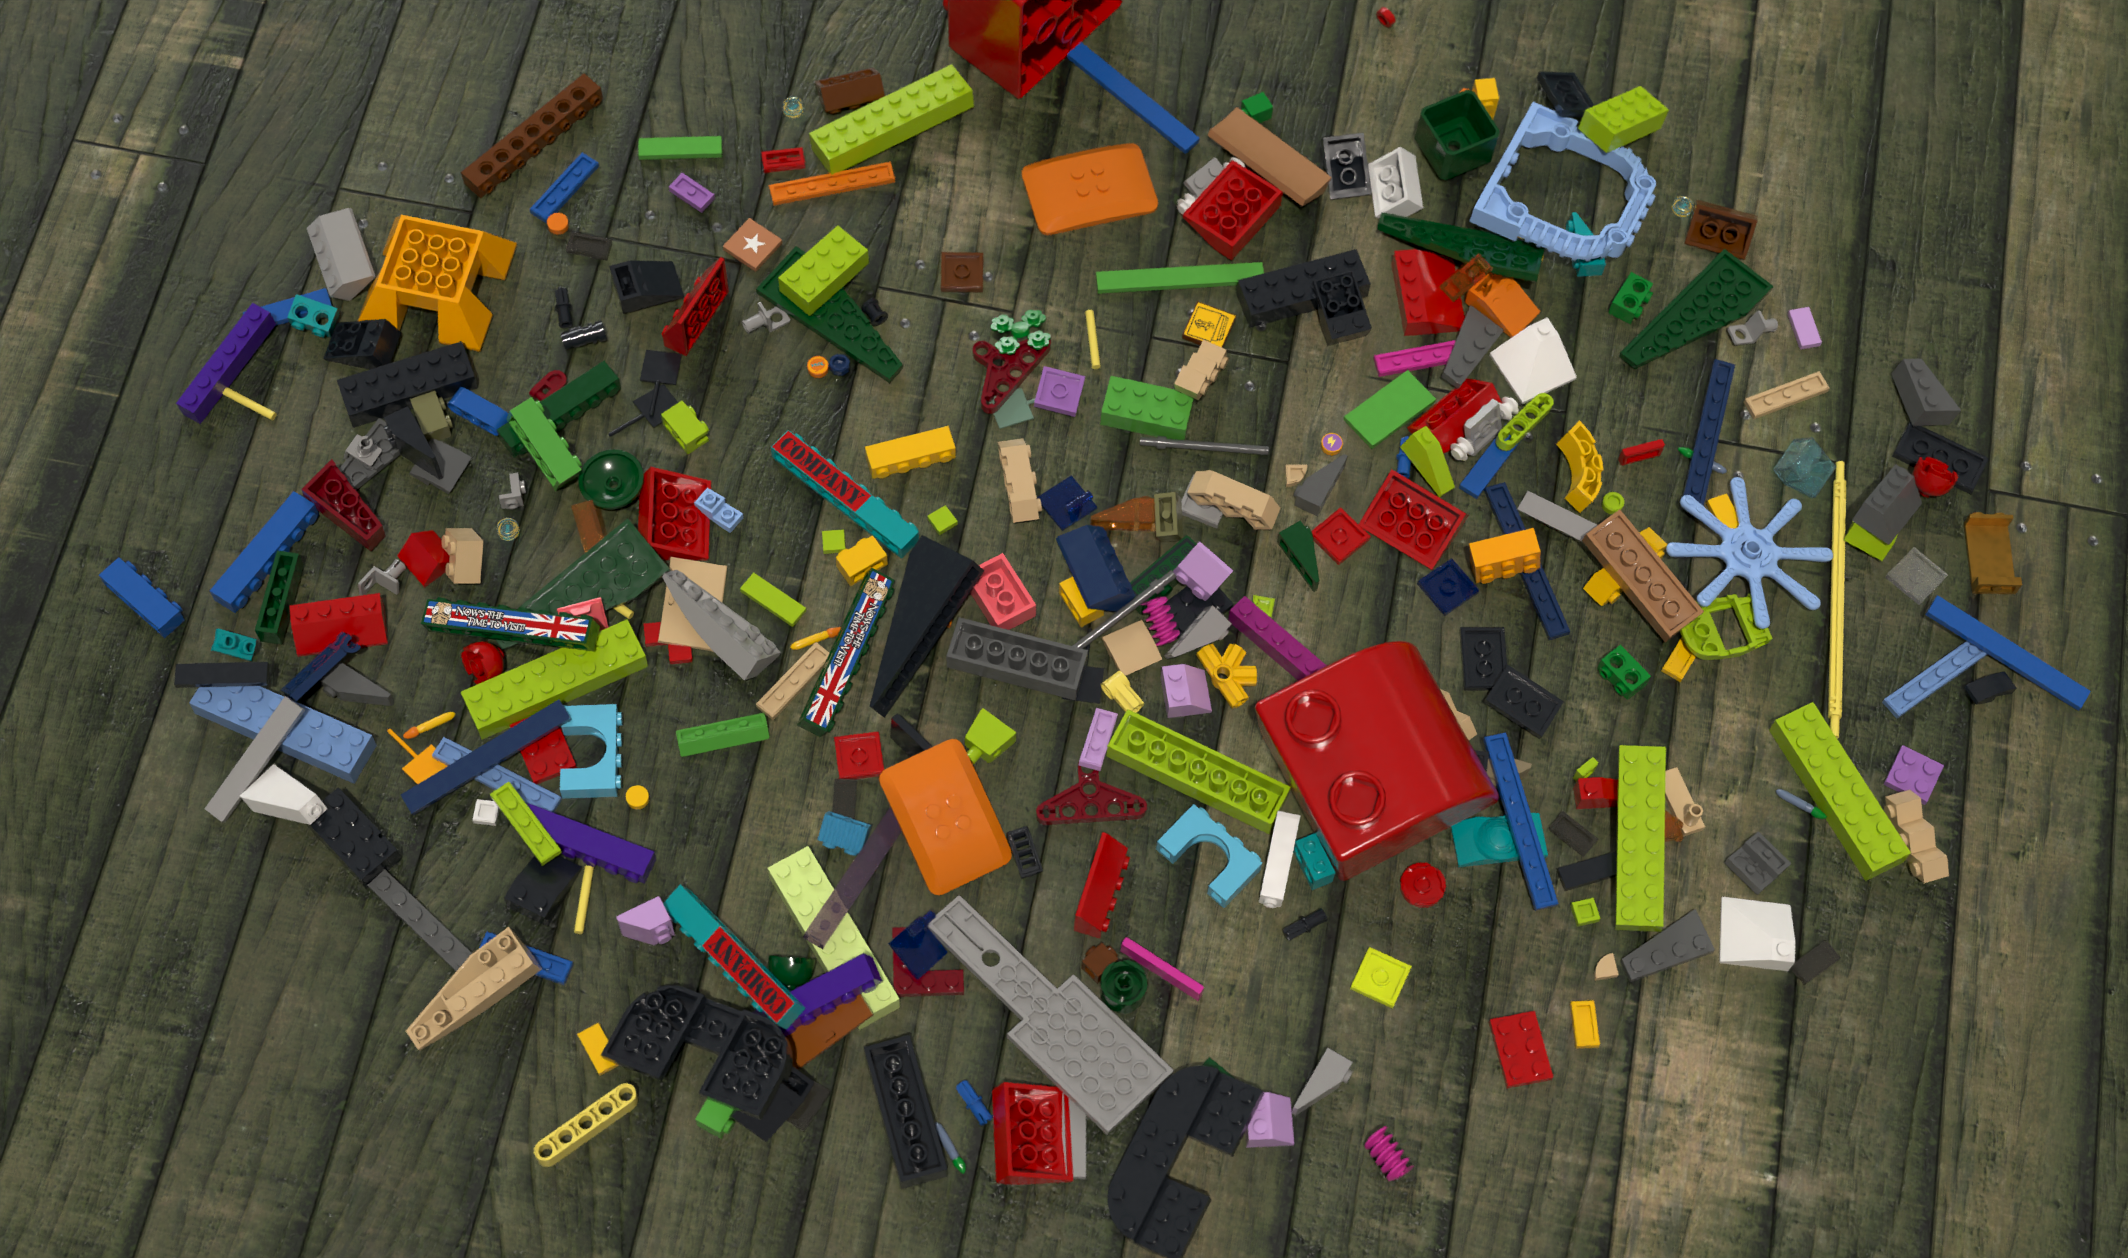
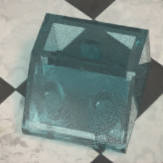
[1773,437,1836,498]

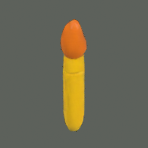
[790,627,841,650]
[403,712,455,739]

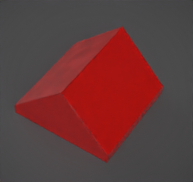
[397,530,450,588]

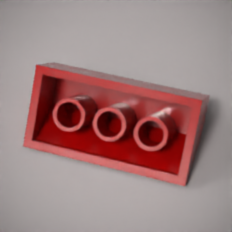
[1407,378,1502,454]
[290,593,388,657]
[1074,832,1130,939]

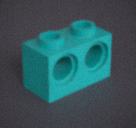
[287,294,340,338]
[1293,833,1335,890]

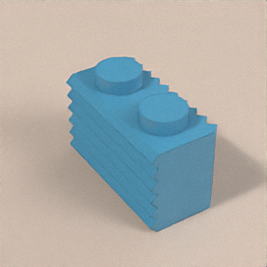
[817,811,872,856]

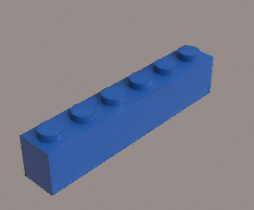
[210,491,319,613]

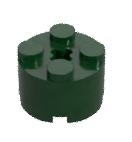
[1100,960,1148,1014]

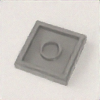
[1181,474,1223,528]

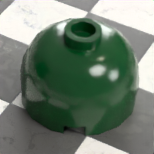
[768,955,815,991]

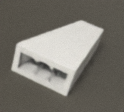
[240,764,327,825]
[1259,811,1300,908]

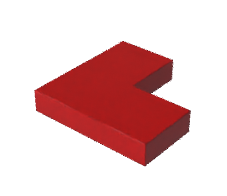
[644,622,692,665]

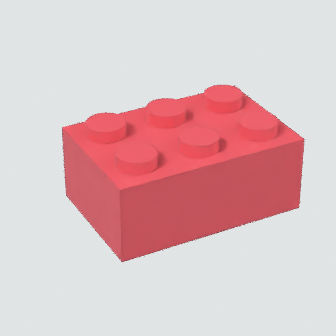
[970,553,1036,630]

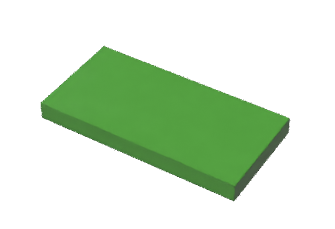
[1344,370,1436,449]

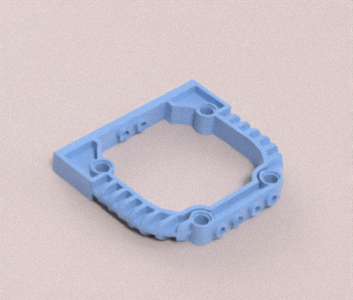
[1469,102,1656,262]

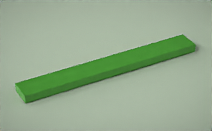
[1096,262,1264,294]

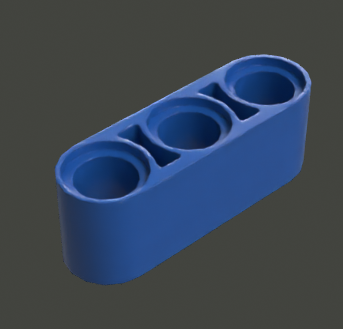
[447,387,508,436]

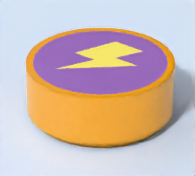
[1321,433,1343,455]

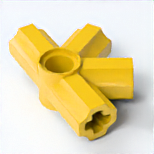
[1196,644,1257,709]

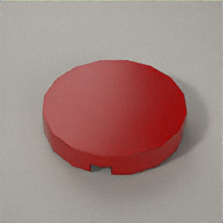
[1400,863,1446,908]

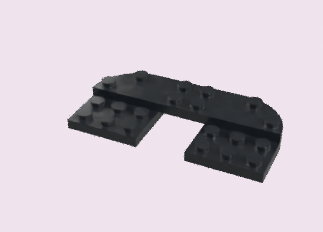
[601,985,793,1120]
[1108,1066,1264,1258]

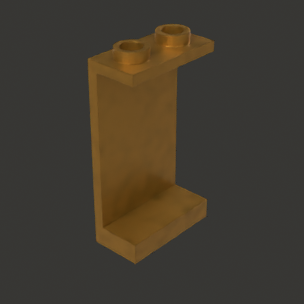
[1964,512,2022,594]

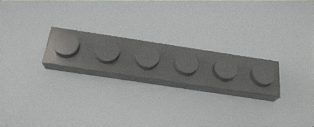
[368,869,472,972]

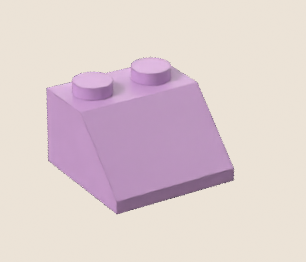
[1173,542,1233,601]
[1160,664,1212,718]
[616,896,675,945]
[1245,1092,1294,1148]

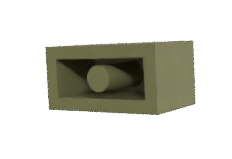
[410,391,453,443]
[1154,492,1183,542]

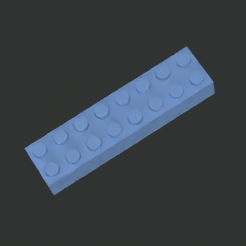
[189,686,377,784]

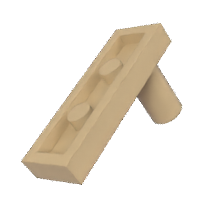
[1665,767,1705,837]

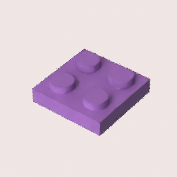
[1034,366,1085,417]
[1883,745,1944,805]

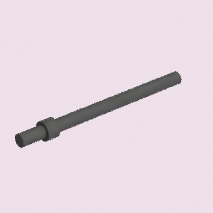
[1140,436,1269,455]
[1073,570,1177,649]

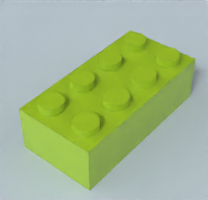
[1578,86,1669,153]
[778,225,869,316]

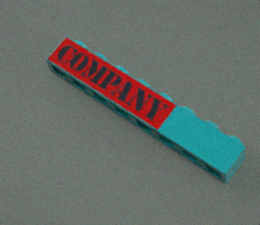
[771,430,919,559]
[663,884,806,1029]

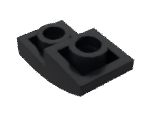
[1964,671,2017,705]

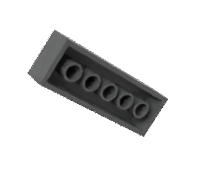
[946,617,1088,701]

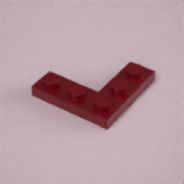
[892,927,964,997]

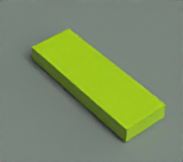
[740,572,806,627]

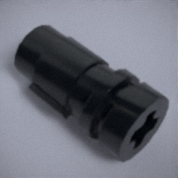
[561,320,607,350]

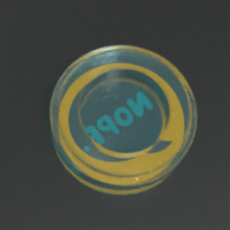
[783,97,803,118]
[1672,196,1694,217]
[497,518,520,541]

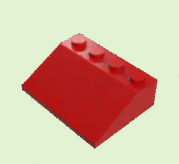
[1182,160,1283,260]
[1391,249,1465,336]
[662,257,729,357]
[638,467,711,561]
[1359,470,1469,570]
[992,1082,1074,1185]

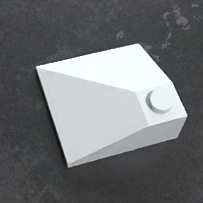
[1489,318,1577,404]
[1719,897,1795,971]

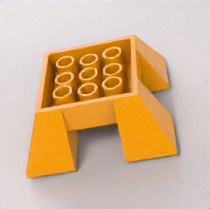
[358,215,517,352]

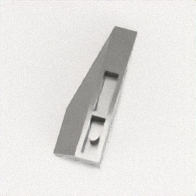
[662,570,781,680]

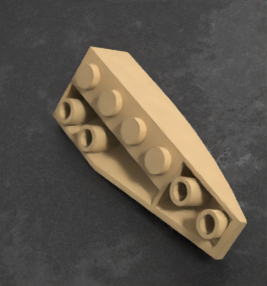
[406,927,542,1050]

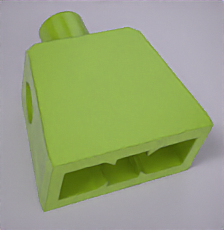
[965,708,1016,765]

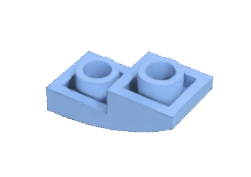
[694,488,743,533]

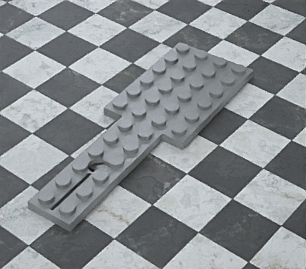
[925,895,1174,1135]

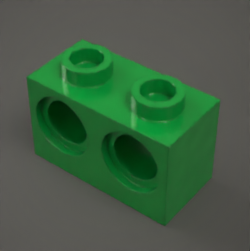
[1608,272,1653,325]
[1597,645,1651,700]

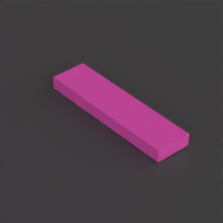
[1373,340,1455,377]
[1120,938,1204,1001]

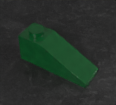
[1277,520,1320,592]

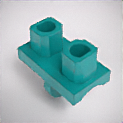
[211,629,257,661]

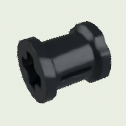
[861,298,888,326]

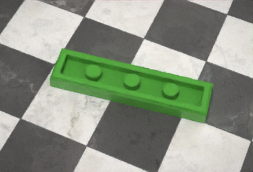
[639,136,722,160]

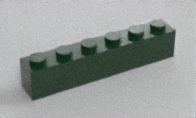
[497,361,621,458]

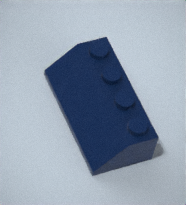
[1056,525,1135,612]

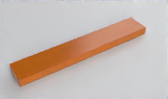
[769,162,895,206]

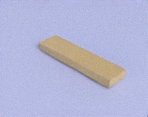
[1744,371,1830,420]
[756,642,829,720]

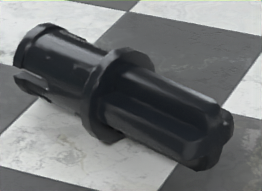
[555,287,572,328]
[1282,908,1328,941]

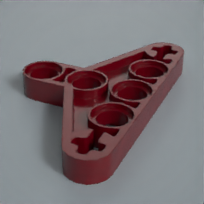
[972,339,1051,414]
[1036,763,1147,825]

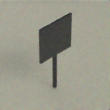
[640,350,682,416]
[608,384,678,437]
[1062,628,1104,704]

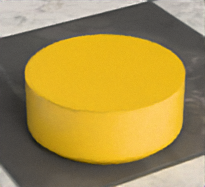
[626,785,649,810]

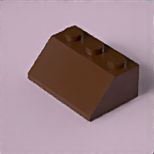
[814,67,885,114]
[1684,200,1758,260]

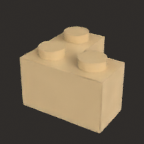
[442,528,483,583]

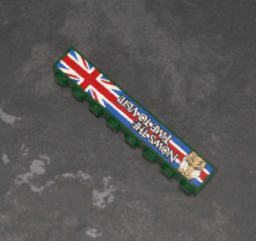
[797,568,895,737]
[421,597,600,651]

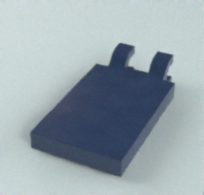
[281,632,361,701]

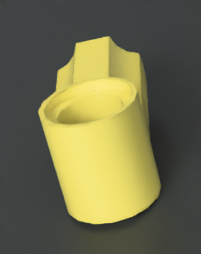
[1101,671,1144,713]

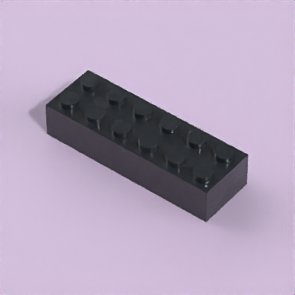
[1236,249,1371,328]
[337,341,478,428]
[864,1035,947,1189]

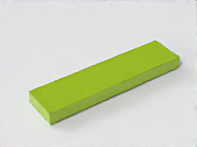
[490,782,562,866]

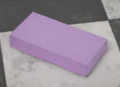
[1787,307,1822,350]

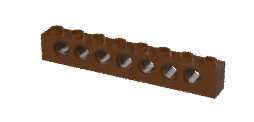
[461,74,603,198]

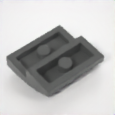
[409,438,472,494]
[1724,831,1792,895]

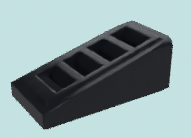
[1006,826,1043,879]

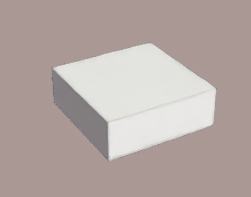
[472,799,500,826]

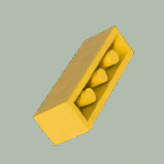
[865,426,956,479]

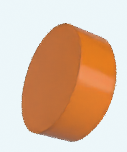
[547,213,569,235]

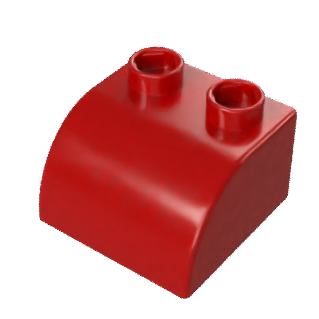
[943,0,1123,99]
[1255,641,1499,881]

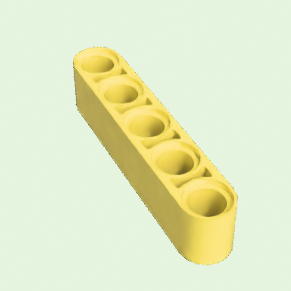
[534,1083,638,1167]

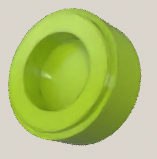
[1602,492,1624,514]

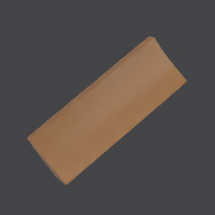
[1208,107,1332,206]
[1582,509,1704,643]

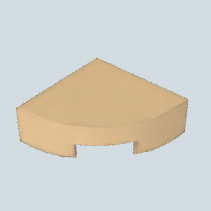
[1285,465,1307,487]
[1594,953,1619,981]

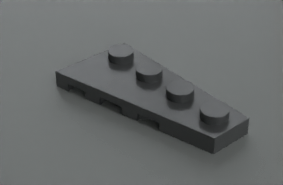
[1441,305,1504,389]
[339,418,400,490]
[1620,909,1715,982]

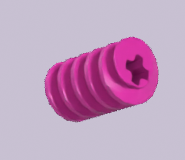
[1141,597,1180,646]
[1364,1126,1414,1181]

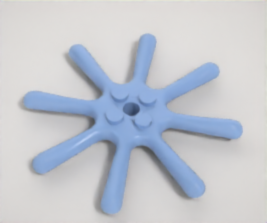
[1666,477,1833,629]

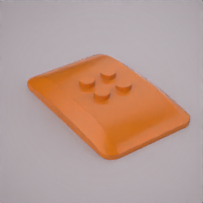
[1022,143,1158,235]
[879,739,1012,895]

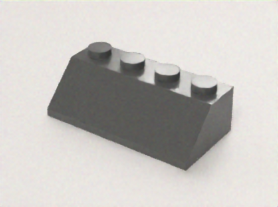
[1852,464,1922,545]

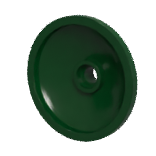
[578,449,644,510]

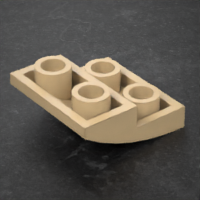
[1101,620,1162,676]

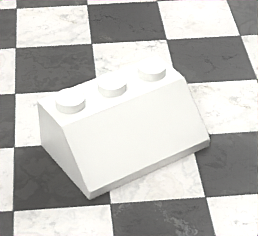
[1368,147,1423,218]

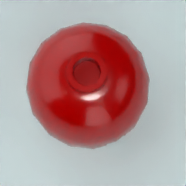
[1912,457,1958,497]
[461,642,504,684]

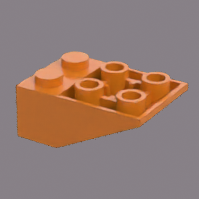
[1465,271,1540,338]

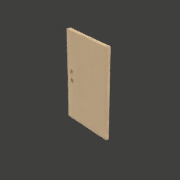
[658,557,727,652]

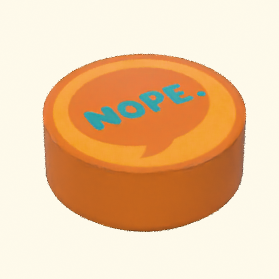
[807,356,829,378]

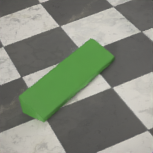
[676,713,769,757]

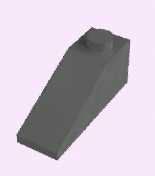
[1293,454,1348,516]
[320,661,394,706]

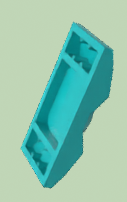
[1450,813,1548,867]

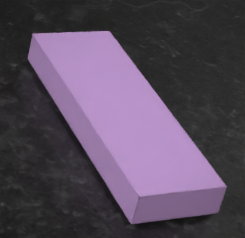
[1079,708,1118,771]

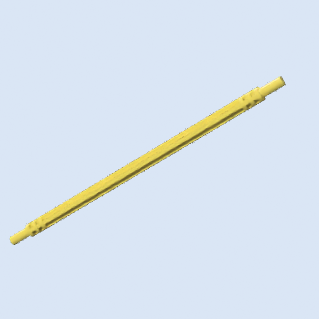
[1828,461,1846,739]

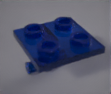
[1037,475,1097,531]
[888,911,948,980]

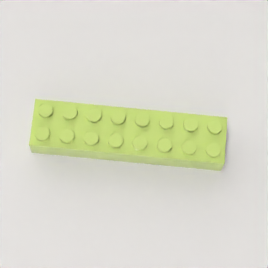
[768,846,900,1030]

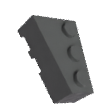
[1891,359,1961,426]

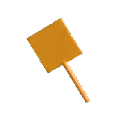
[387,729,447,784]

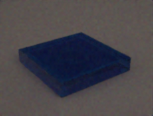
[1417,558,1479,616]

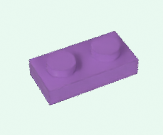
[669,173,715,213]

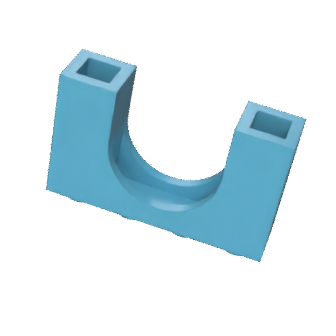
[560,704,623,799]
[1156,804,1262,908]

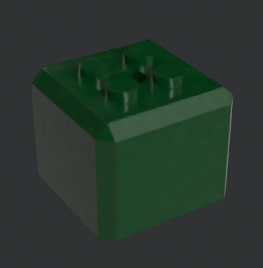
[1415,90,1500,180]

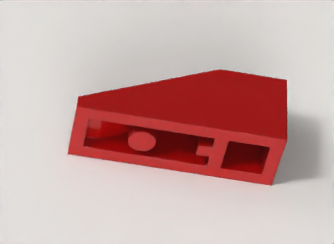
[1573,777,1618,809]

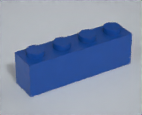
[99,557,184,638]

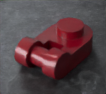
[529,370,567,401]

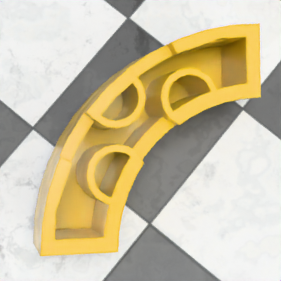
[1556,420,1603,513]
[1583,527,1667,606]

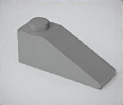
[1164,606,1232,659]
[1292,1048,1353,1116]

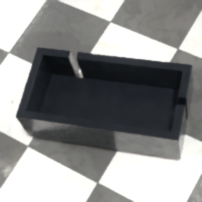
[306,787,402,889]

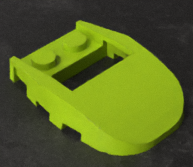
[1680,593,1773,660]

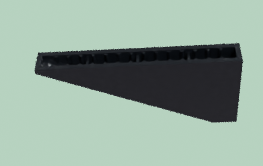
[869,535,984,718]

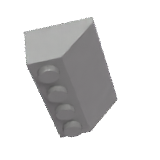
[307,208,376,301]

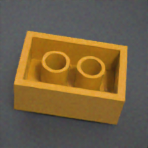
[1469,528,1541,584]

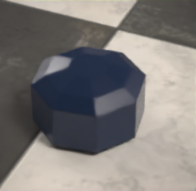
[829,354,850,376]

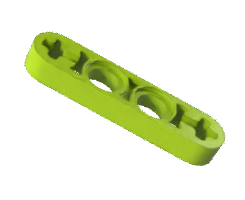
[1495,393,1554,451]

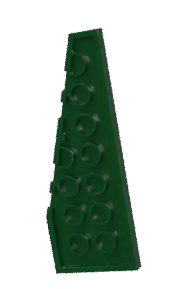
[1377,212,1545,282]
[756,246,903,383]
[1619,249,1774,369]
[496,518,670,650]

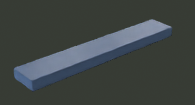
[1882,641,1988,719]
[432,737,562,813]

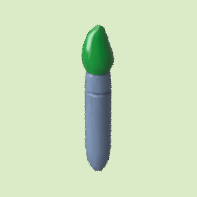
[1678,447,1727,474]
[1776,789,1827,819]
[935,1123,966,1174]

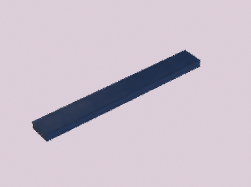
[1680,359,1735,510]
[1484,482,1570,640]
[401,700,572,815]

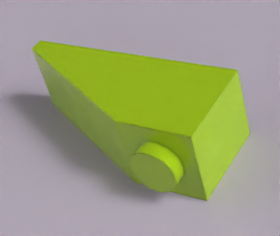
[1400,426,1455,497]

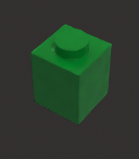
[1241,92,1273,124]

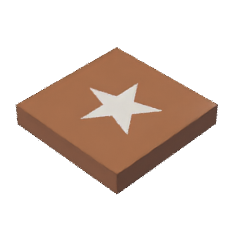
[723,218,782,272]

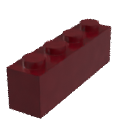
[301,459,386,552]

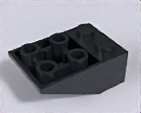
[609,260,684,314]
[1313,270,1372,346]
[323,319,401,370]
[730,1066,815,1142]

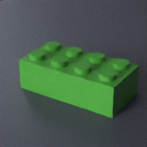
[1100,376,1194,440]
[506,397,582,491]

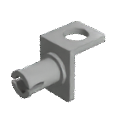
[742,302,790,333]
[1727,311,1778,345]
[344,434,382,467]
[358,559,406,595]

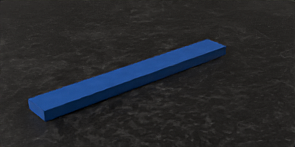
[1067,42,1200,154]
[1925,595,2091,710]
[1483,733,1558,911]

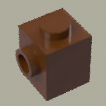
[1081,943,1118,984]

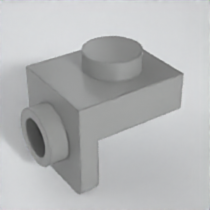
[499,473,526,509]

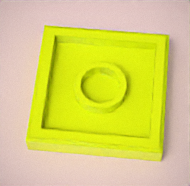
[1350,947,1412,1009]

